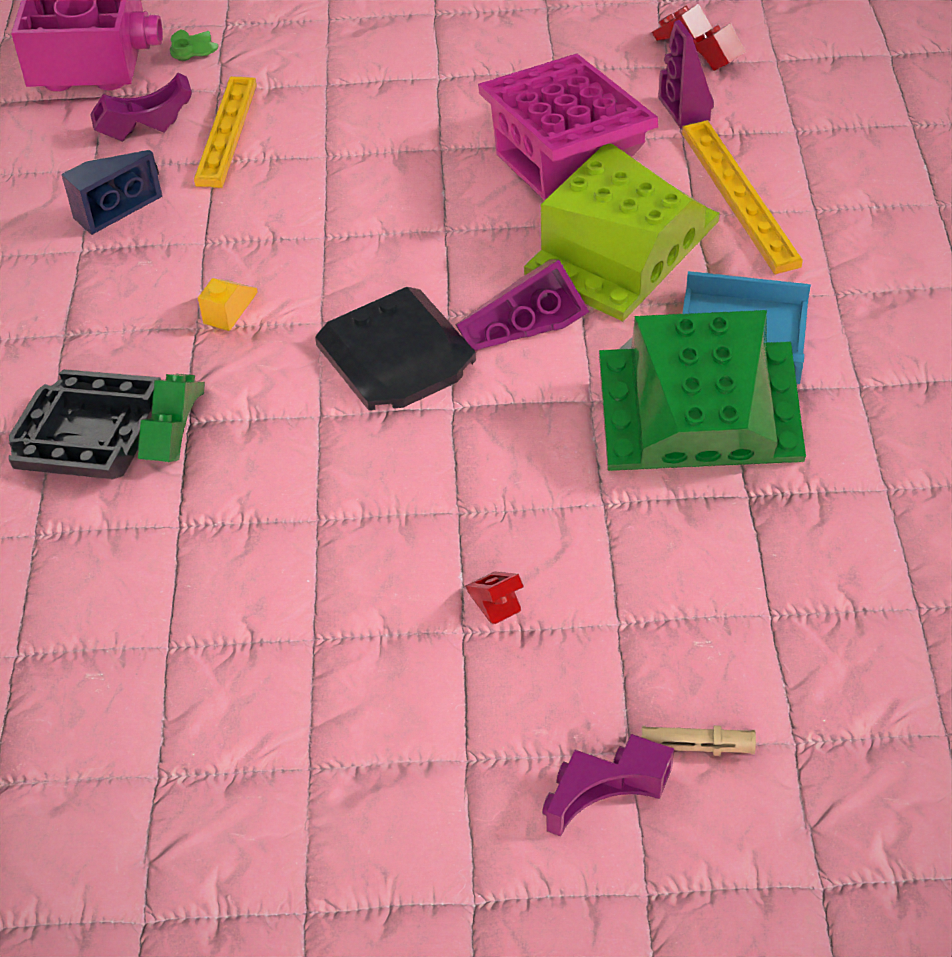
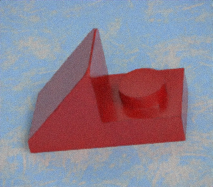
[465,571,524,624]

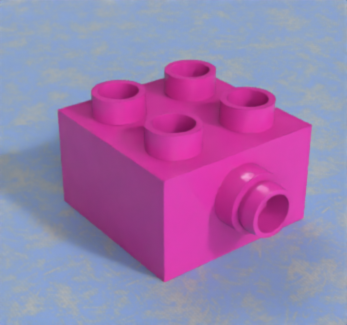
[11,0,163,91]

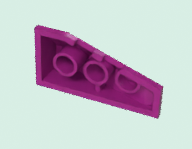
[658,20,714,129]
[455,259,589,350]

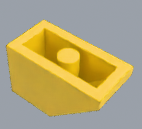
[198,278,258,331]

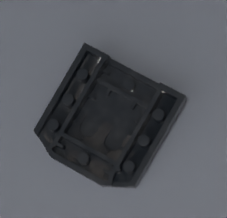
[315,287,476,411]
[9,369,161,479]

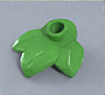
[170,29,219,61]

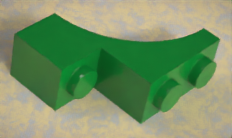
[138,373,205,462]

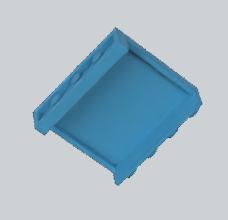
[682,271,811,384]

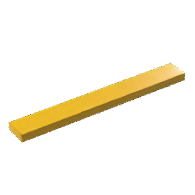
[682,120,803,275]

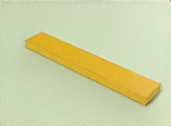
[194,76,257,188]

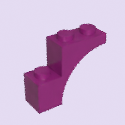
[90,73,192,142]
[542,734,674,836]

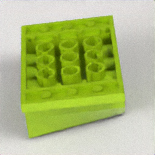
[524,144,720,322]

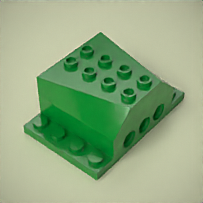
[599,310,806,471]

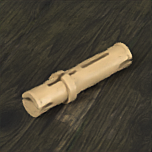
[642,725,756,756]

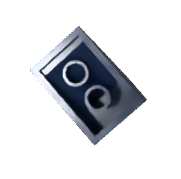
[61,150,163,235]

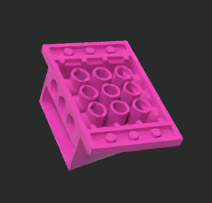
[478,53,658,200]

